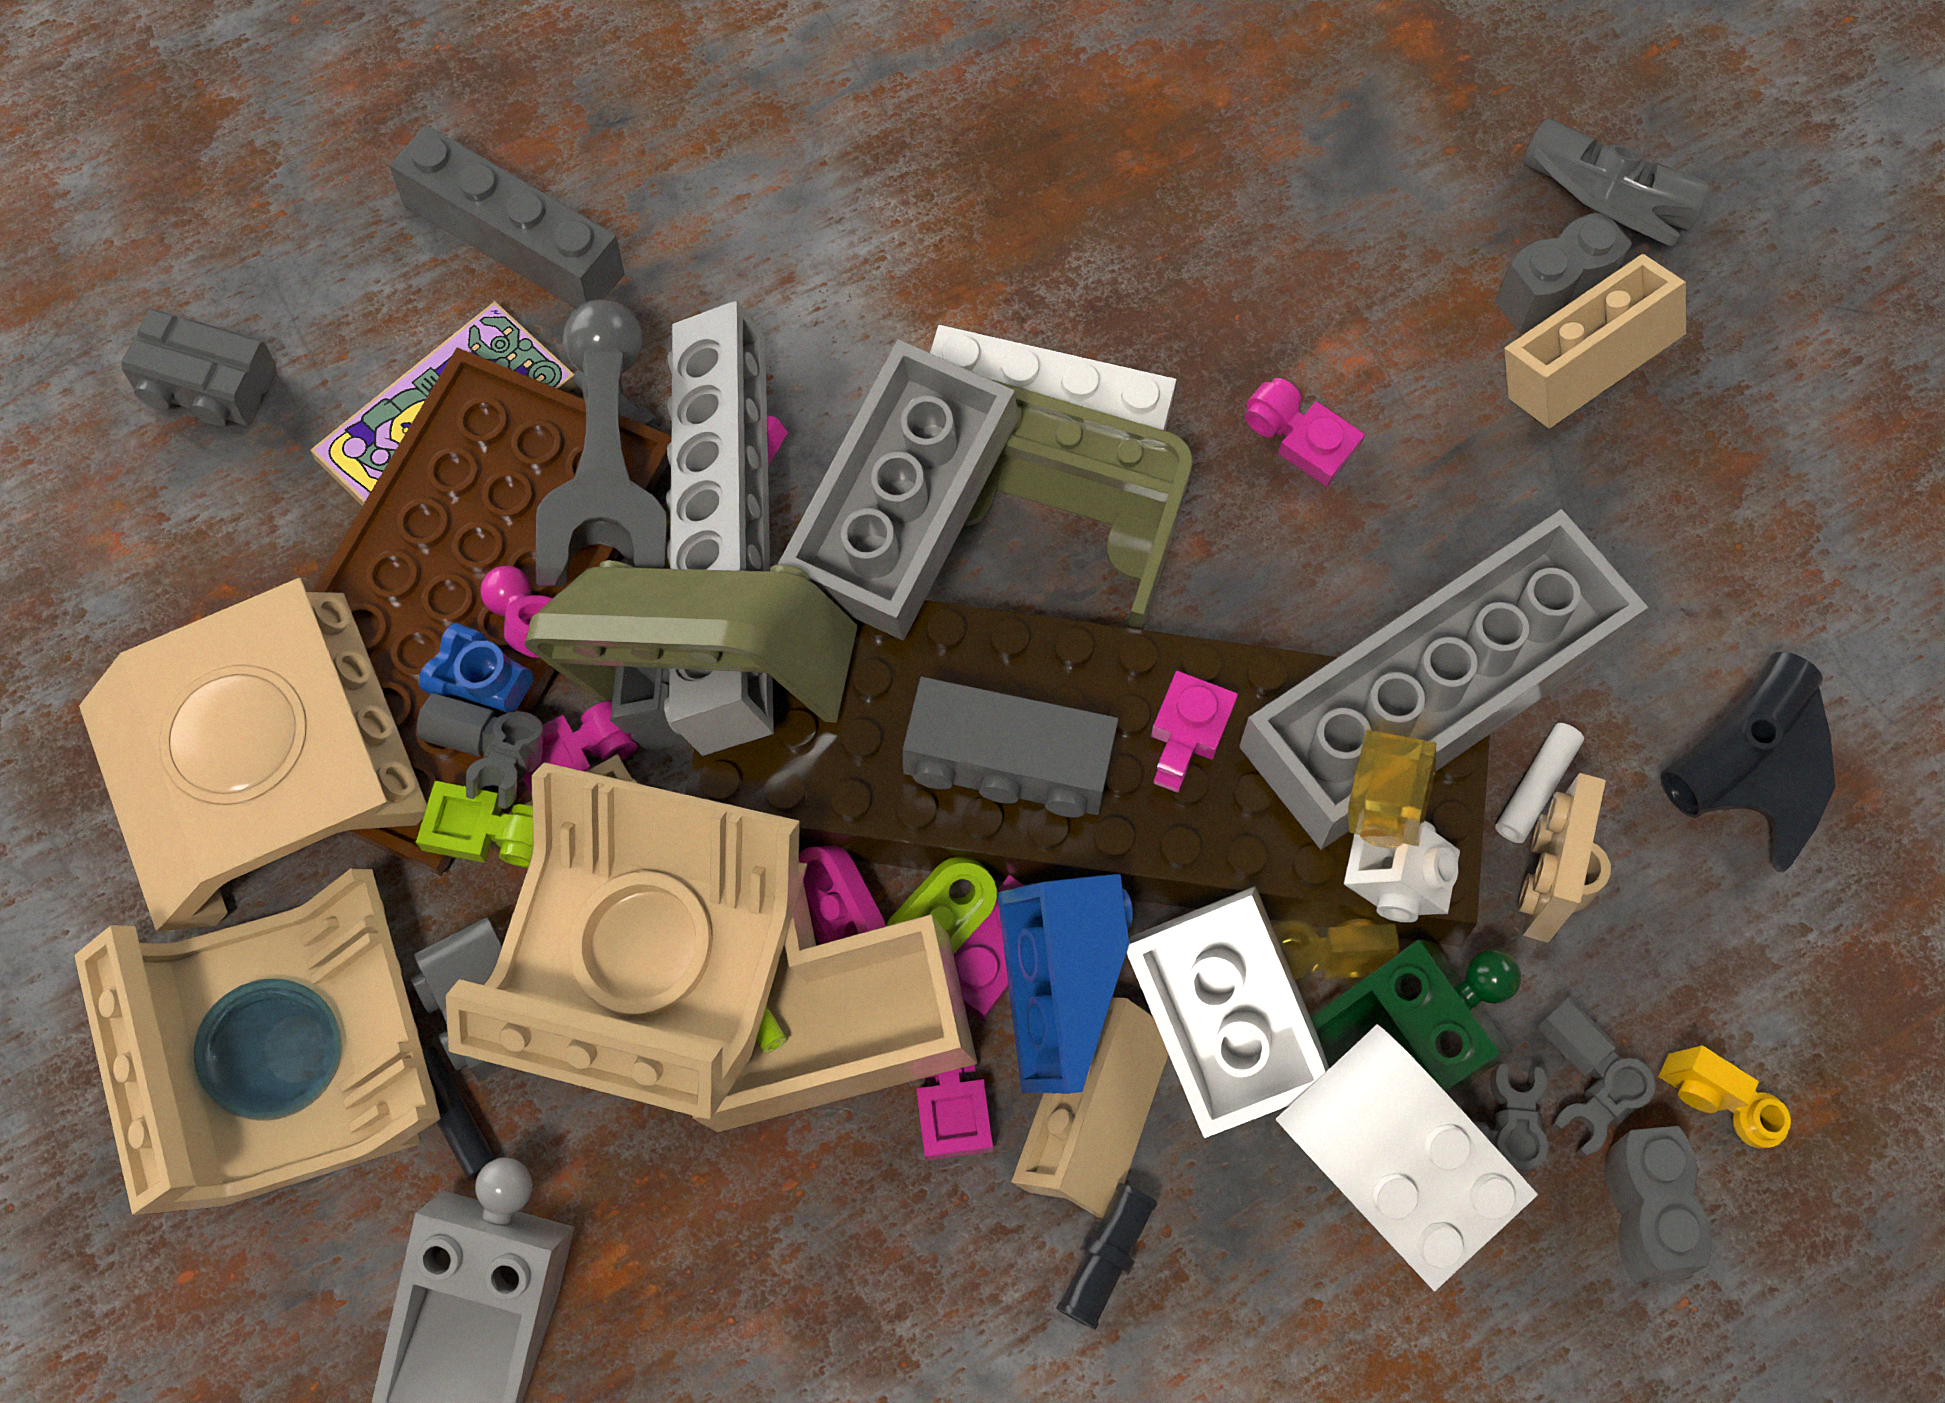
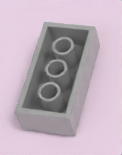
[778,339,1018,641]

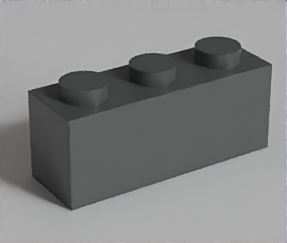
[902,677,1118,817]

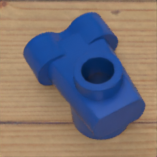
[419,623,533,713]

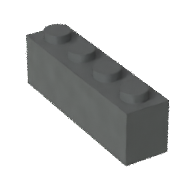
[389,124,625,308]

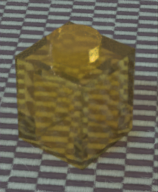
[1348,730,1437,848]

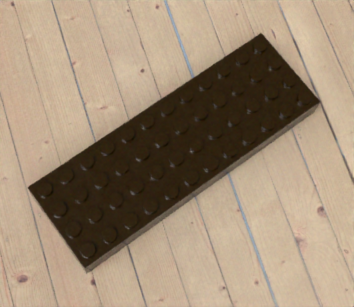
[685,600,1490,947]

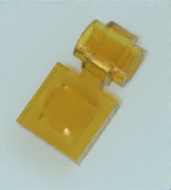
[1273,919,1399,979]

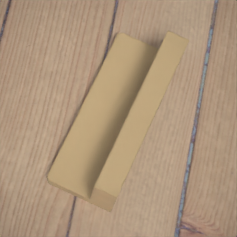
[1011,997,1169,1218]

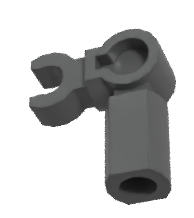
[417,693,543,809]
[1536,996,1656,1159]
[1472,1064,1549,1177]

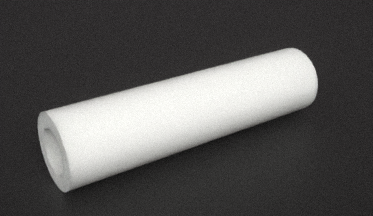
[1495,723,1584,843]

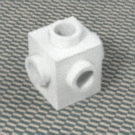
[1344,817,1460,922]

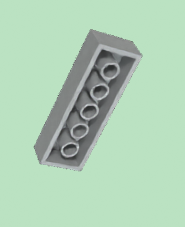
[1239,509,1648,850]

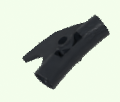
[1660,652,1835,873]

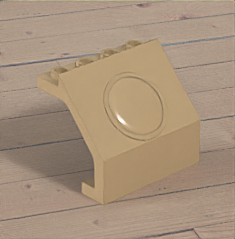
[79,577,427,932]
[446,762,807,1120]

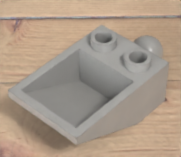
[372,1158,575,1403]

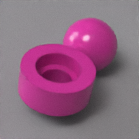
[481,566,553,658]

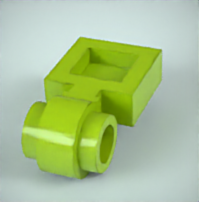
[416,781,534,868]

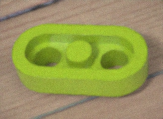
[886,857,997,954]

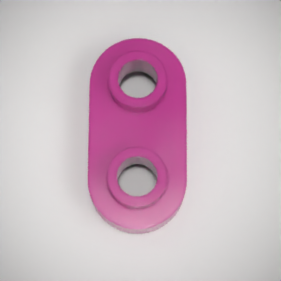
[798,845,886,944]

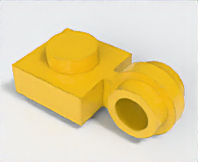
[1658,1045,1791,1149]

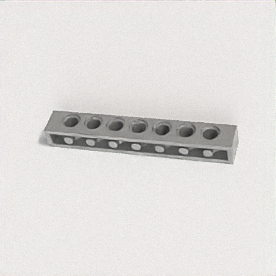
[664,300,774,756]

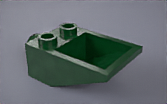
[1310,939,1522,1096]

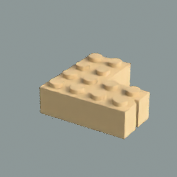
[692,858,977,1132]

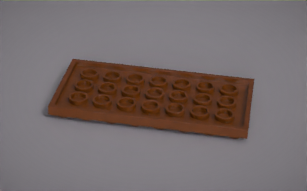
[311,347,672,876]

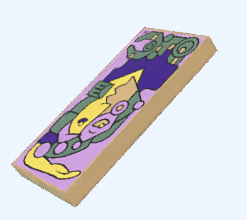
[310,301,577,506]

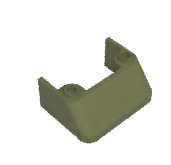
[963,378,1192,630]
[525,561,858,723]

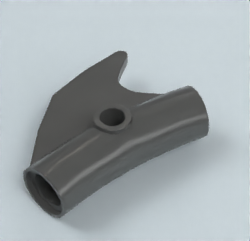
[1523,118,1708,246]

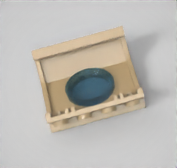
[74,869,441,1215]

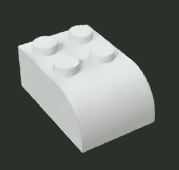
[1126,887,1329,1138]
[1275,1024,1538,1292]

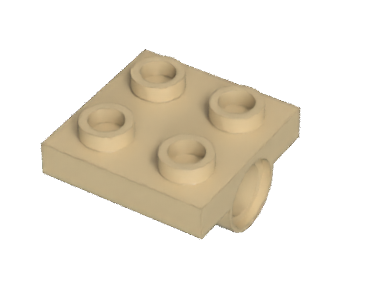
[1518,773,1611,943]

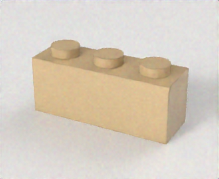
[1504,254,1686,429]

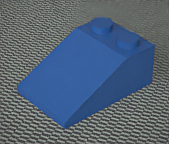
[997,874,1133,1094]

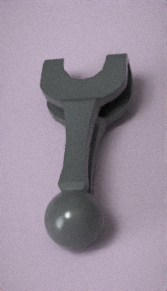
[536,299,666,587]

